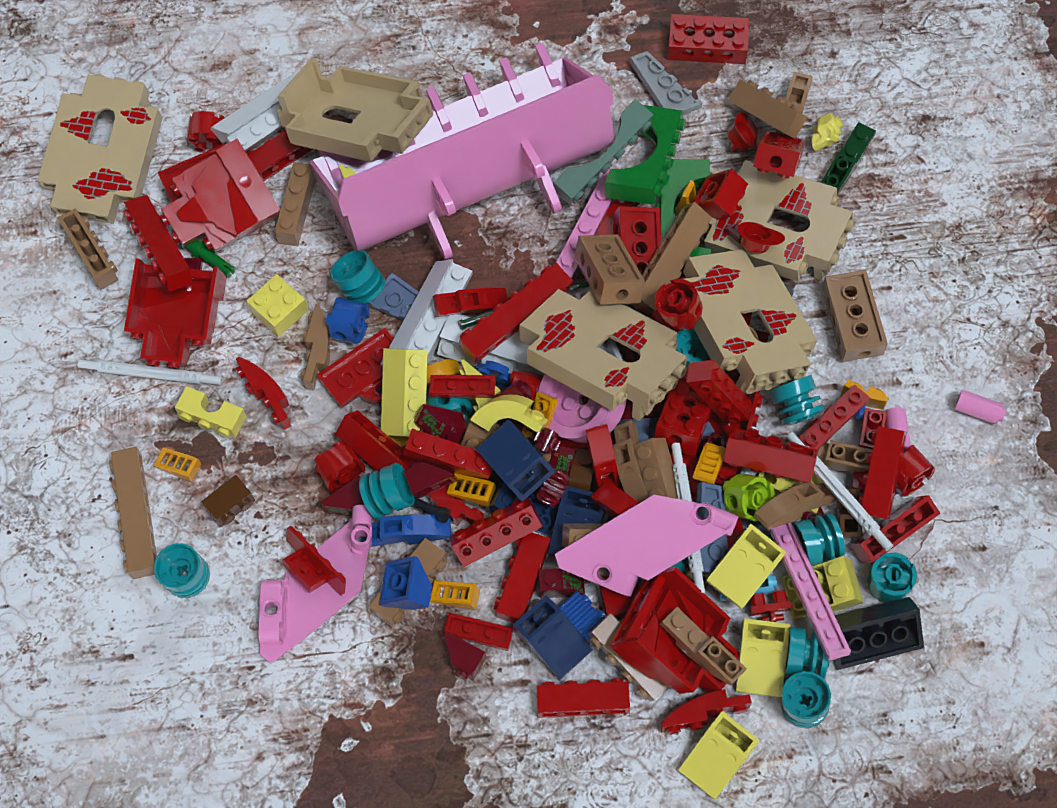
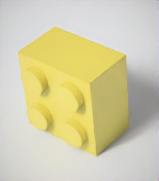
[246,274,308,337]

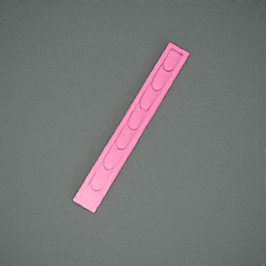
[769,522,851,661]

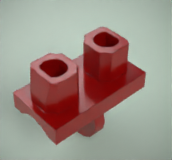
[749,590,793,622]

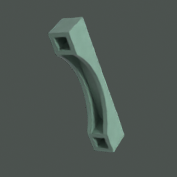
[553,99,653,205]

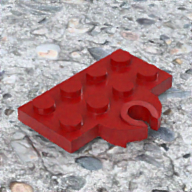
[317,328,394,408]

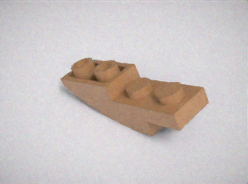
[776,71,813,135]
[301,304,330,390]
[613,420,648,503]
[785,434,873,472]
[754,482,837,529]
[660,607,747,685]

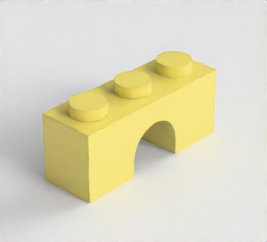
[175,386,247,438]

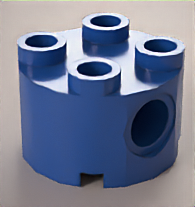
[326,297,370,344]

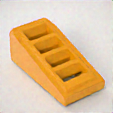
[676,180,696,216]
[693,442,726,484]
[153,447,202,482]
[447,473,496,507]
[430,580,480,610]

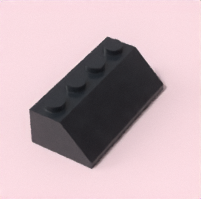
[834,597,924,670]

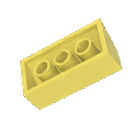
[381,348,428,437]

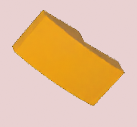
[426,359,461,389]
[841,379,889,410]
[522,392,559,439]

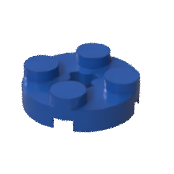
[475,360,512,390]

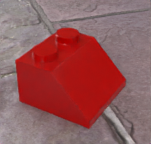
[693,169,748,219]

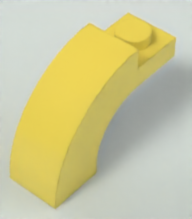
[470,395,548,433]

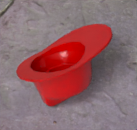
[727,112,758,151]
[737,222,785,254]

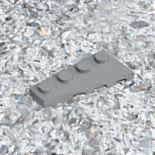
[629,51,703,115]

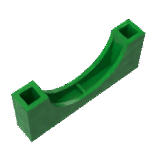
[605,105,686,205]
[656,159,711,275]

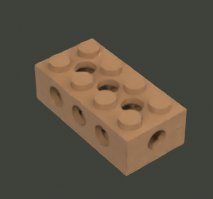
[575,234,645,305]
[822,270,888,362]

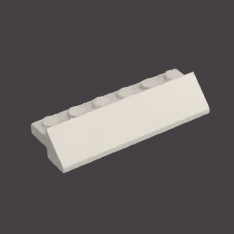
[210,69,301,152]
[380,259,473,366]
[437,314,545,376]

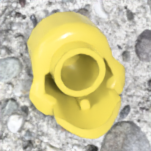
[811,113,844,151]

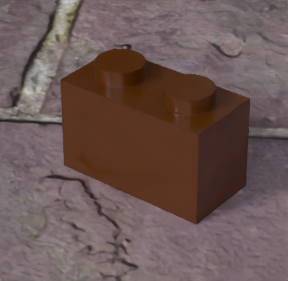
[201,475,255,527]

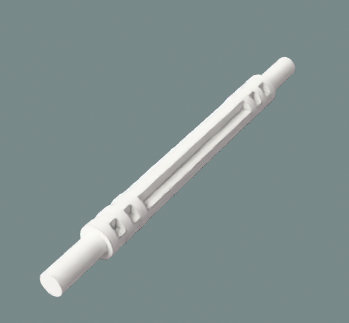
[77,359,223,385]
[787,432,893,551]
[671,443,705,593]

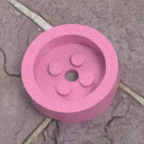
[538,374,626,443]

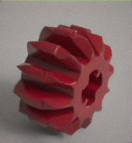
[536,469,569,507]

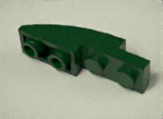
[820,122,876,195]

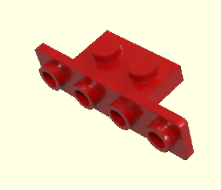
[799,385,870,450]
[282,526,346,596]

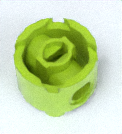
[723,474,775,521]

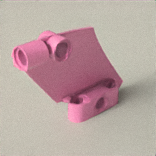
[555,494,739,596]
[259,505,372,664]

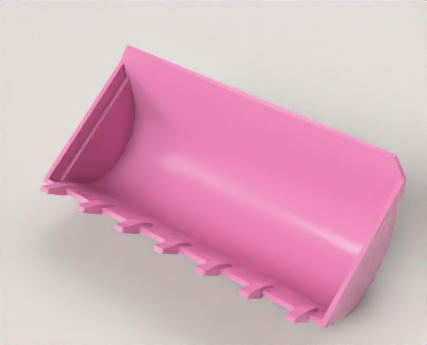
[309,42,614,260]

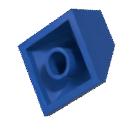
[379,556,432,610]

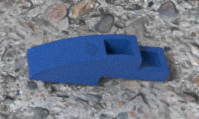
[362,514,451,547]

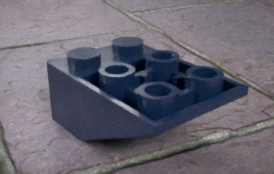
[476,419,556,502]
[483,476,561,537]
[548,486,605,557]
[513,595,593,680]

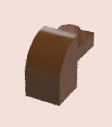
[568,448,594,492]
[834,488,862,537]

